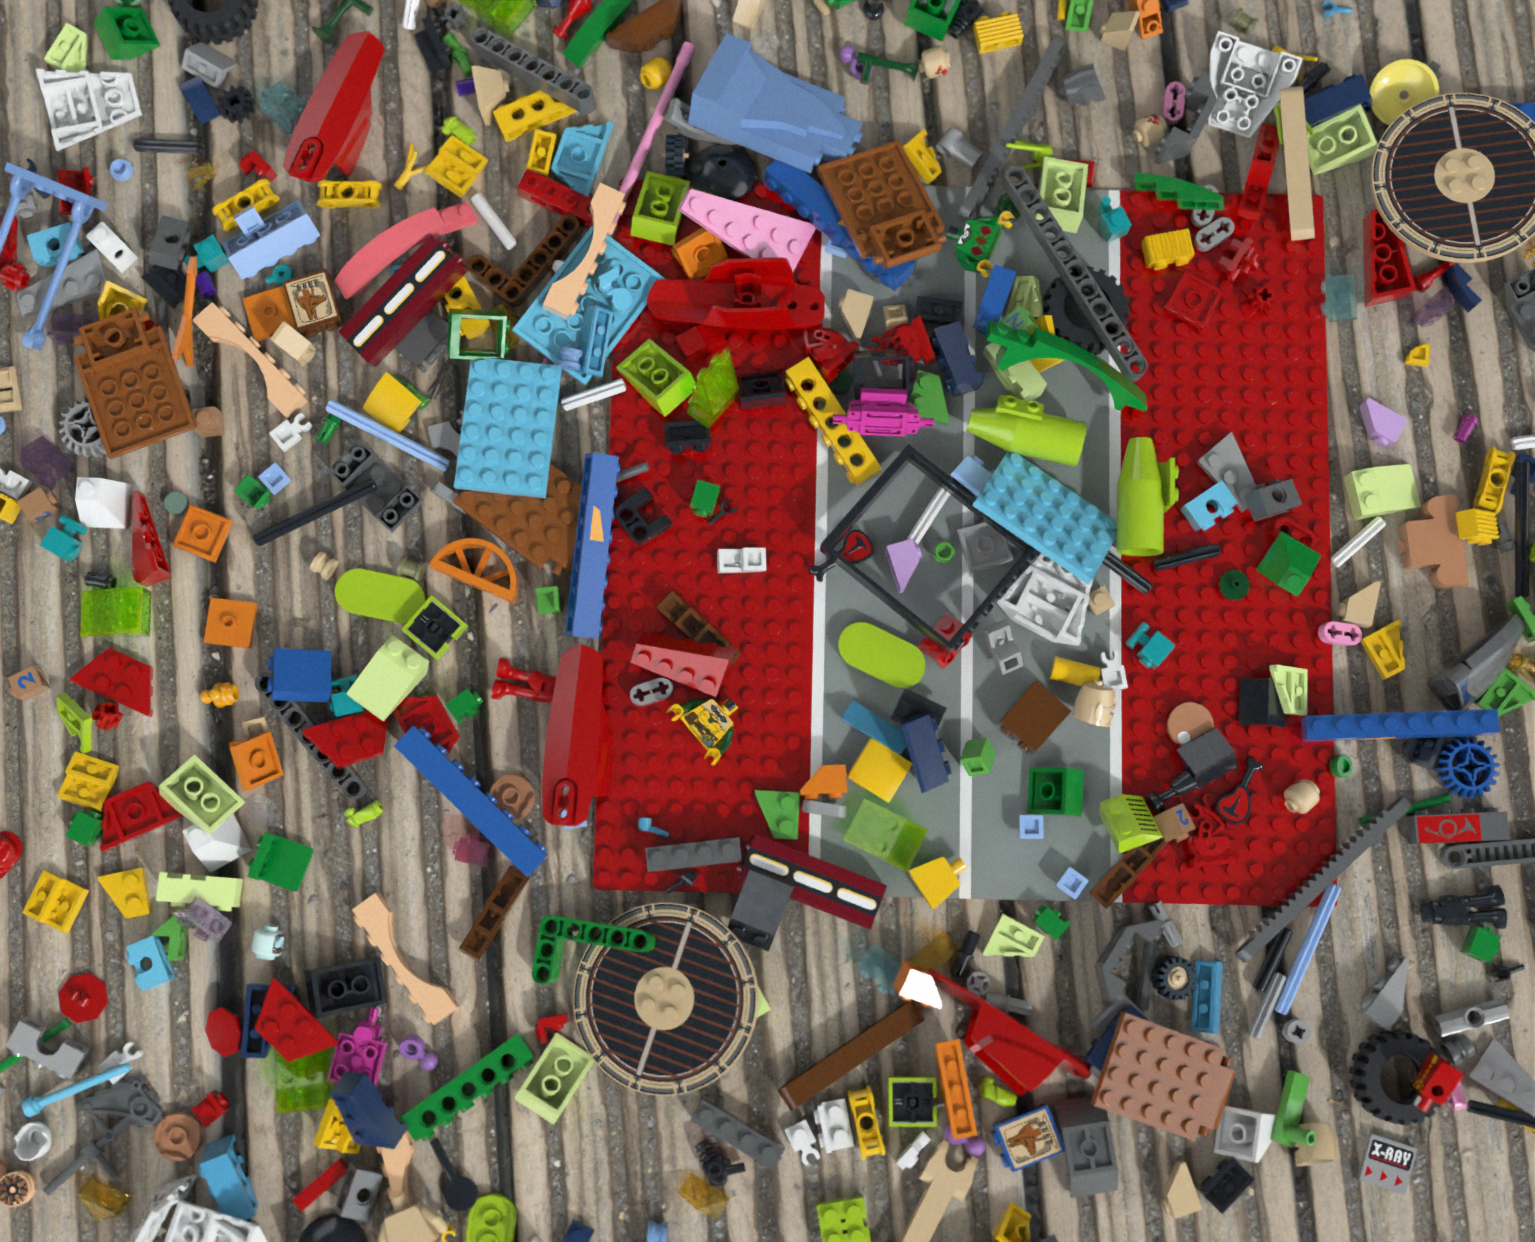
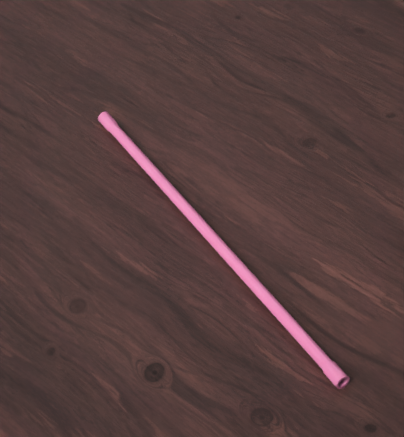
[542,42,696,365]

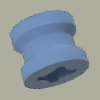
[558,347,583,371]
[647,1220,668,1242]

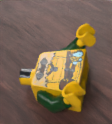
[667,697,738,765]

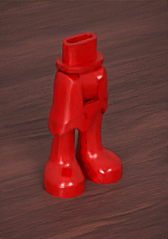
[491,657,556,703]

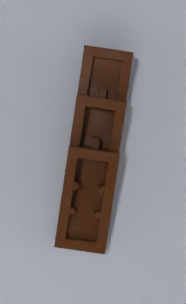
[655,590,741,667]
[1089,831,1169,909]
[458,865,530,962]

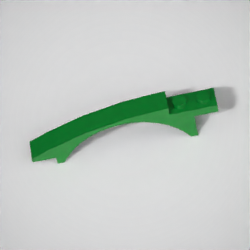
[986,320,1147,411]

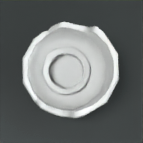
[14,1121,52,1161]

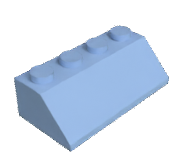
[222,199,320,280]
[950,455,994,498]

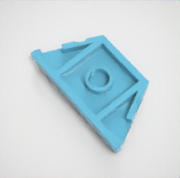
[551,122,614,197]

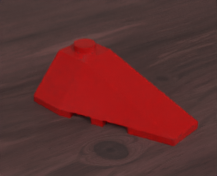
[132,490,172,587]

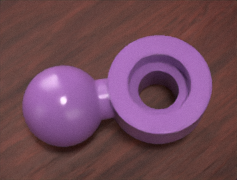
[839,45,873,81]
[399,1034,438,1071]
[945,1124,985,1156]

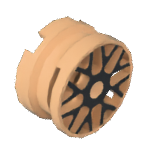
[0,1170,37,1207]

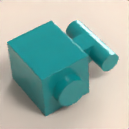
[1097,196,1132,243]
[184,235,230,273]
[40,514,88,563]
[1126,622,1176,669]
[329,674,367,719]

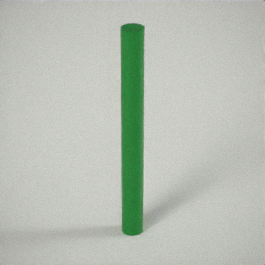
[1359,793,1451,826]
[0,1018,71,1073]

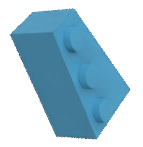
[198,1133,259,1221]

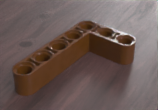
[467,214,581,307]

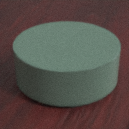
[164,492,189,515]

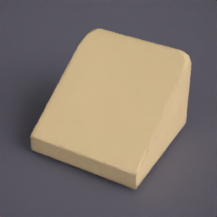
[883,304,908,331]

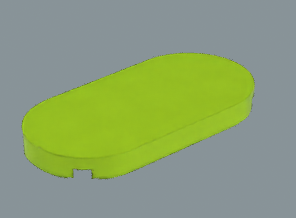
[335,569,426,624]
[838,622,926,689]
[465,1193,517,1242]

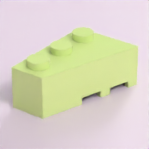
[983,342,1047,401]
[156,872,243,911]

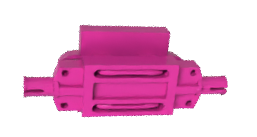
[833,388,934,437]
[328,1007,387,1087]

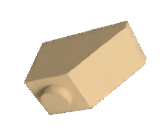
[733,0,766,31]
[1099,11,1141,51]
[838,289,874,344]
[270,321,316,367]
[1337,581,1381,629]
[1161,1159,1202,1219]

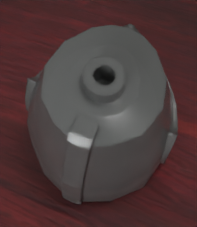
[1059,63,1106,106]

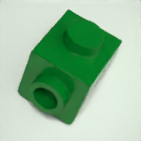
[233,474,271,510]

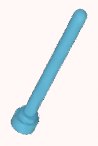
[22,1063,131,1117]

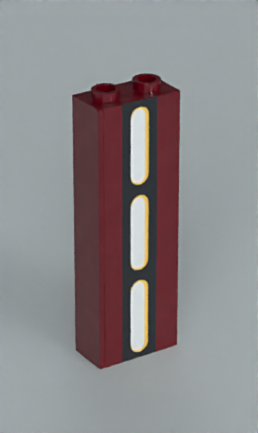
[339,235,469,367]
[736,834,887,930]

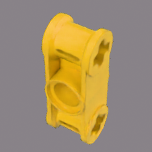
[212,179,280,231]
[317,180,382,209]
[1473,446,1515,514]
[847,1085,886,1160]

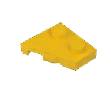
[903,129,942,184]
[1360,619,1405,680]
[97,868,152,919]

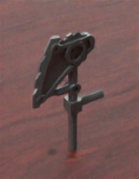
[43,1076,164,1195]

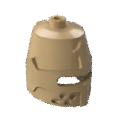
[1073,679,1116,727]
[1294,1118,1338,1166]

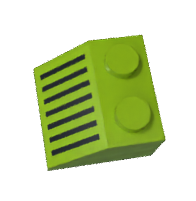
[1100,794,1162,854]

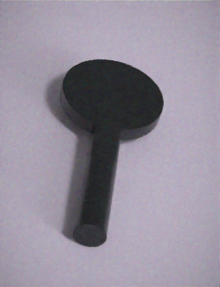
[429,1138,478,1211]

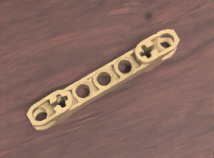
[899,1139,978,1242]

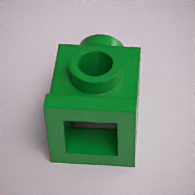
[445,688,484,725]
[1032,904,1071,940]

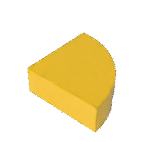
[1404,343,1430,367]

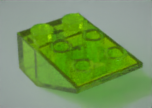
[458,0,537,38]
[687,348,739,429]
[80,587,152,637]
[843,798,928,872]
[275,1049,331,1114]

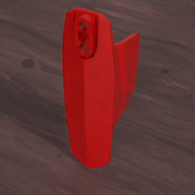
[283,31,385,183]
[647,258,825,329]
[542,644,613,827]
[928,967,1092,1096]

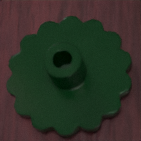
[996,193,1021,224]
[1218,570,1250,601]

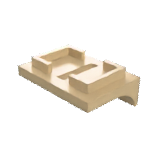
[0,366,22,413]

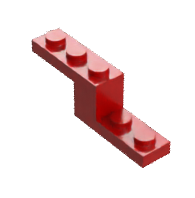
[1237,123,1283,220]

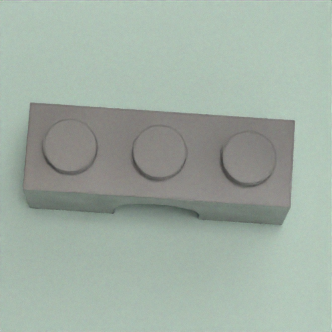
[5,1016,90,1079]

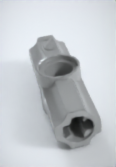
[1433,998,1510,1037]

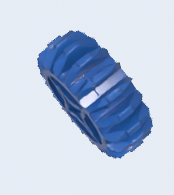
[1435,736,1500,799]

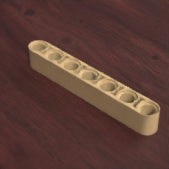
[1280,86,1315,241]

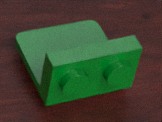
[247,832,314,892]

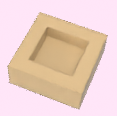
[1088,585,1115,617]
[241,716,269,738]

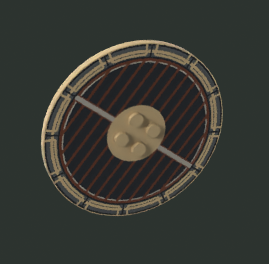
[1371,93,1535,263]
[573,903,759,1096]

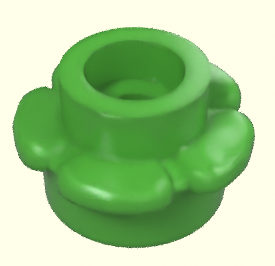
[933,541,955,564]

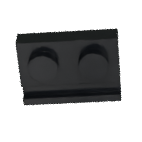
[141,264,197,310]
[891,688,947,733]

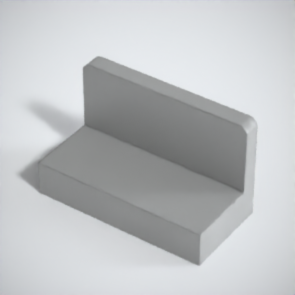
[182,42,237,89]

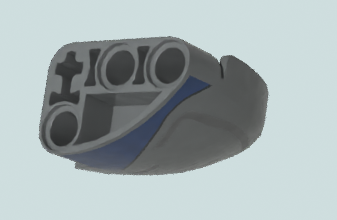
[1427,613,1524,711]

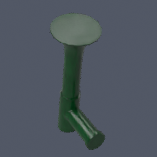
[312,0,373,44]
[857,52,919,85]

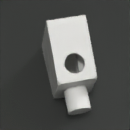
[86,221,138,273]

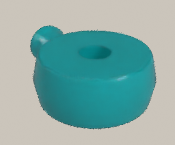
[265,265,294,286]

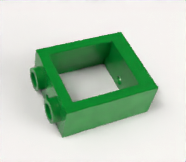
[447,308,510,360]

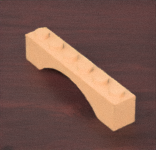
[543,182,627,320]
[192,302,308,420]
[352,893,460,1025]
[376,1131,440,1242]

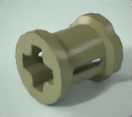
[1229,7,1258,36]
[397,555,426,582]

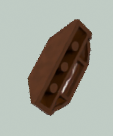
[605,0,682,54]

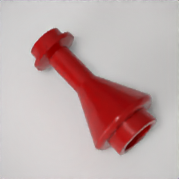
[552,0,592,40]

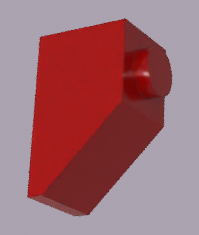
[675,325,726,364]

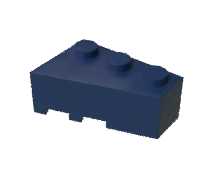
[1304,74,1372,128]
[930,321,984,397]
[241,983,297,1058]
[1078,1004,1151,1078]
[330,1071,409,1149]

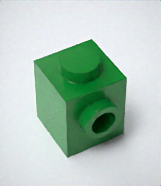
[690,480,720,518]
[65,809,103,847]
[1460,924,1501,963]

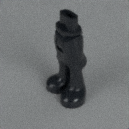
[1420,885,1507,929]

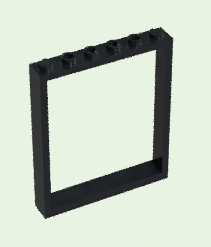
[820,444,1037,655]

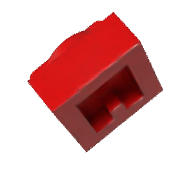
[238,150,278,182]
[535,1013,569,1043]
[191,1090,231,1128]

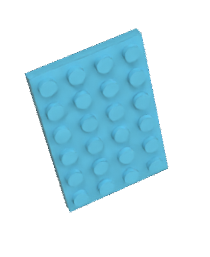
[512,225,665,386]
[454,358,562,498]
[972,451,1117,584]

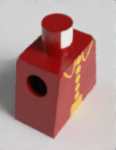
[1413,1051,1464,1112]

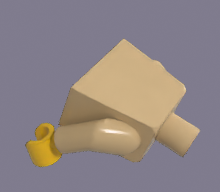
[378,1193,456,1242]

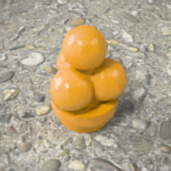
[200,682,239,708]

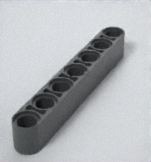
[471,28,597,114]
[254,672,367,800]

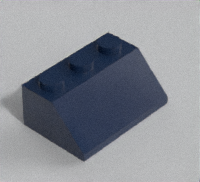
[901,711,952,793]

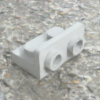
[813,1098,854,1153]

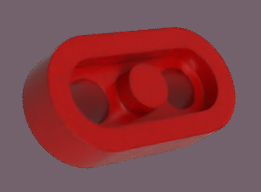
[1272,517,1317,549]

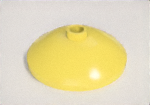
[1370,59,1439,126]

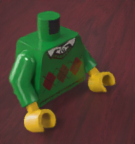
[946,211,1014,278]

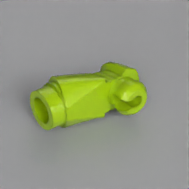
[441,116,477,146]
[344,800,384,828]
[979,1077,1017,1107]

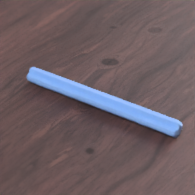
[326,399,450,471]
[1274,883,1341,1015]

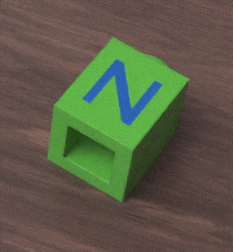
[1000,305,1041,334]

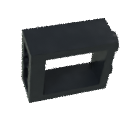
[853,349,914,400]

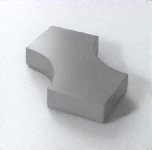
[427,421,461,458]

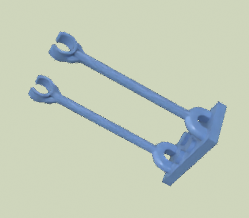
[0,162,108,351]

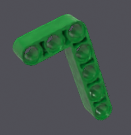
[532,916,656,984]

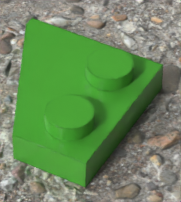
[909,370,949,426]
[1475,668,1535,717]
[755,790,800,840]

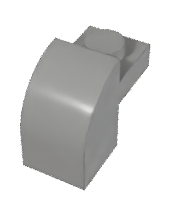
[984,619,1023,675]

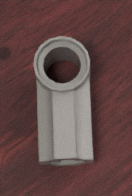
[936,127,983,170]

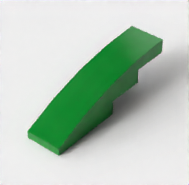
[562,0,635,68]
[1134,173,1224,210]

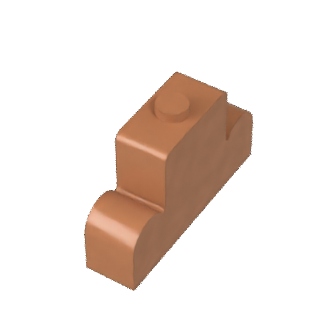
[1398,495,1469,589]

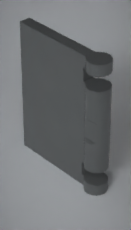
[394,310,448,373]

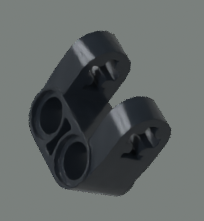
[616,487,674,546]

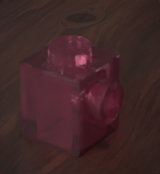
[452,834,490,867]

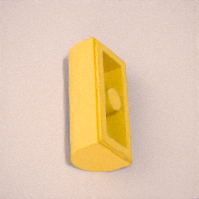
[526,129,557,177]
[1049,656,1101,687]

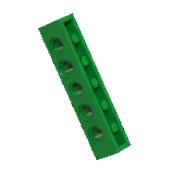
[399,1032,536,1142]

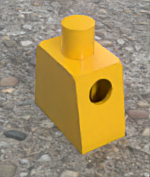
[907,856,967,909]

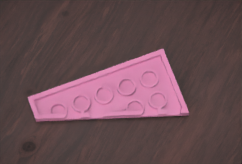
[677,189,816,271]

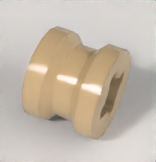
[310,551,338,580]

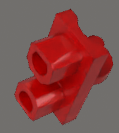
[1218,237,1259,283]

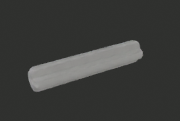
[1248,972,1286,1040]

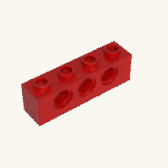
[517,168,593,229]

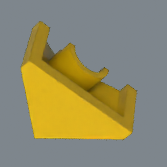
[98,281,147,320]
[991,1202,1032,1242]

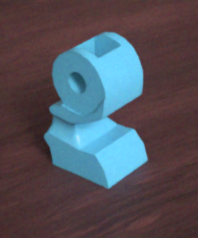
[597,267,632,314]

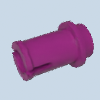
[1453,414,1478,444]

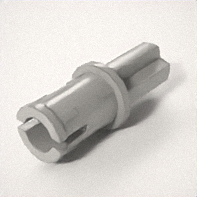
[1148,901,1183,948]
[984,991,1032,1016]

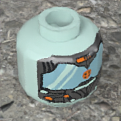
[251,924,285,960]

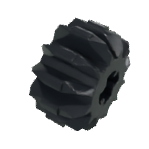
[217,85,256,124]

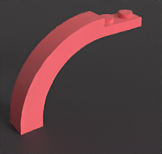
[334,202,479,299]

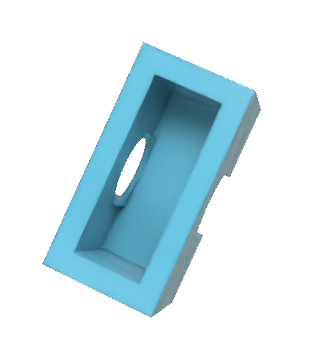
[27,222,85,267]
[1180,481,1238,532]
[126,935,176,991]

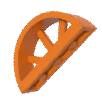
[428,538,519,604]
[935,1039,977,1140]

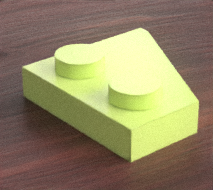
[44,23,88,73]
[1005,276,1044,320]
[1269,665,1308,716]
[982,913,1045,957]

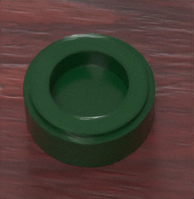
[829,371,852,394]

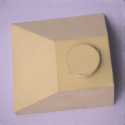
[471,65,510,126]

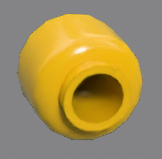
[640,57,673,90]

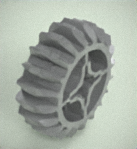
[59,397,107,458]

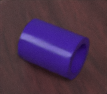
[456,78,476,97]
[196,272,216,298]

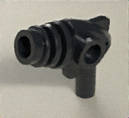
[948,0,984,39]
[694,1139,746,1187]

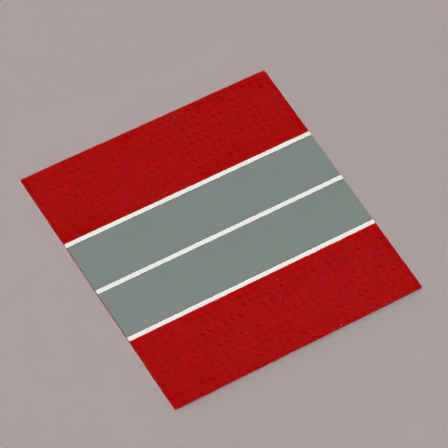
[593,179,1337,907]

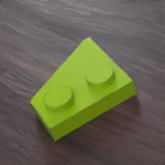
[56,692,93,754]

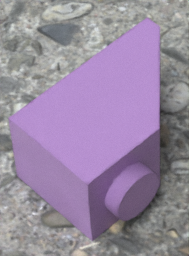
[1359,397,1408,448]
[885,538,922,594]

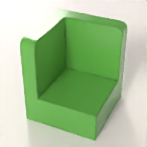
[535,586,562,615]
[960,738,996,776]

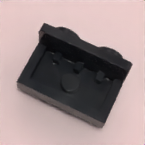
[414,16,451,73]
[664,419,712,454]
[1401,737,1447,771]
[1200,1156,1255,1215]

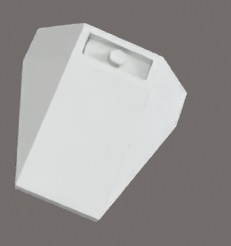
[1208,31,1303,138]

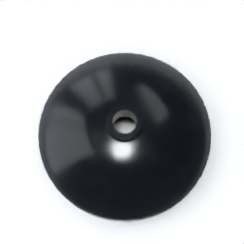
[689,144,755,201]
[298,1214,368,1242]

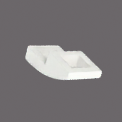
[717,548,766,573]

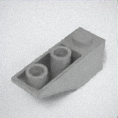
[1358,956,1409,1031]

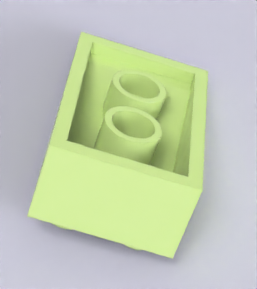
[1307,104,1378,175]
[1034,156,1088,233]
[1344,464,1421,521]
[347,635,429,722]
[159,754,245,835]
[514,1032,594,1125]

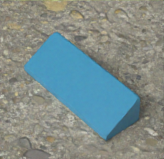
[575,305,614,377]
[841,700,907,755]
[1191,960,1223,1034]

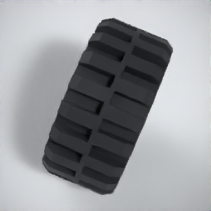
[168,0,258,45]
[1042,266,1130,356]
[1349,1030,1441,1125]

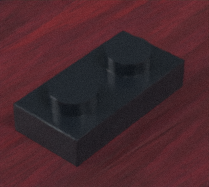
[914,296,962,324]

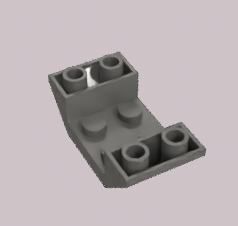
[1155,70,1217,164]
[1504,268,1535,352]
[327,439,424,533]
[1094,919,1164,1003]
[1054,1095,1118,1198]

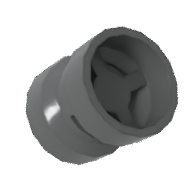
[1441,1034,1476,1065]

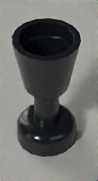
[863,0,885,21]
[1146,769,1198,814]

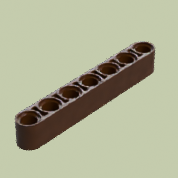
[777,999,925,1111]

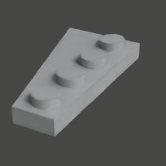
[16,249,108,317]

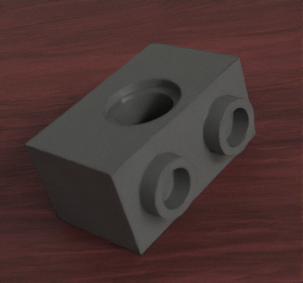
[150,215,192,270]
[1244,478,1302,522]
[334,1162,384,1222]

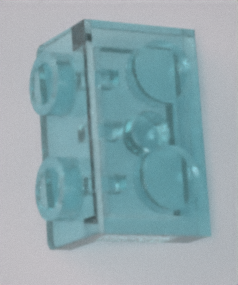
[259,81,306,135]
[1322,273,1357,322]
[856,943,901,996]

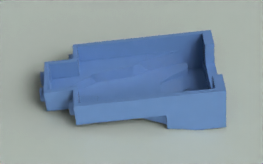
[688,33,863,173]

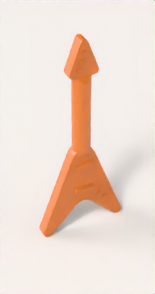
[172,257,197,367]

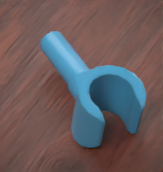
[1322,0,1353,18]
[638,817,669,838]

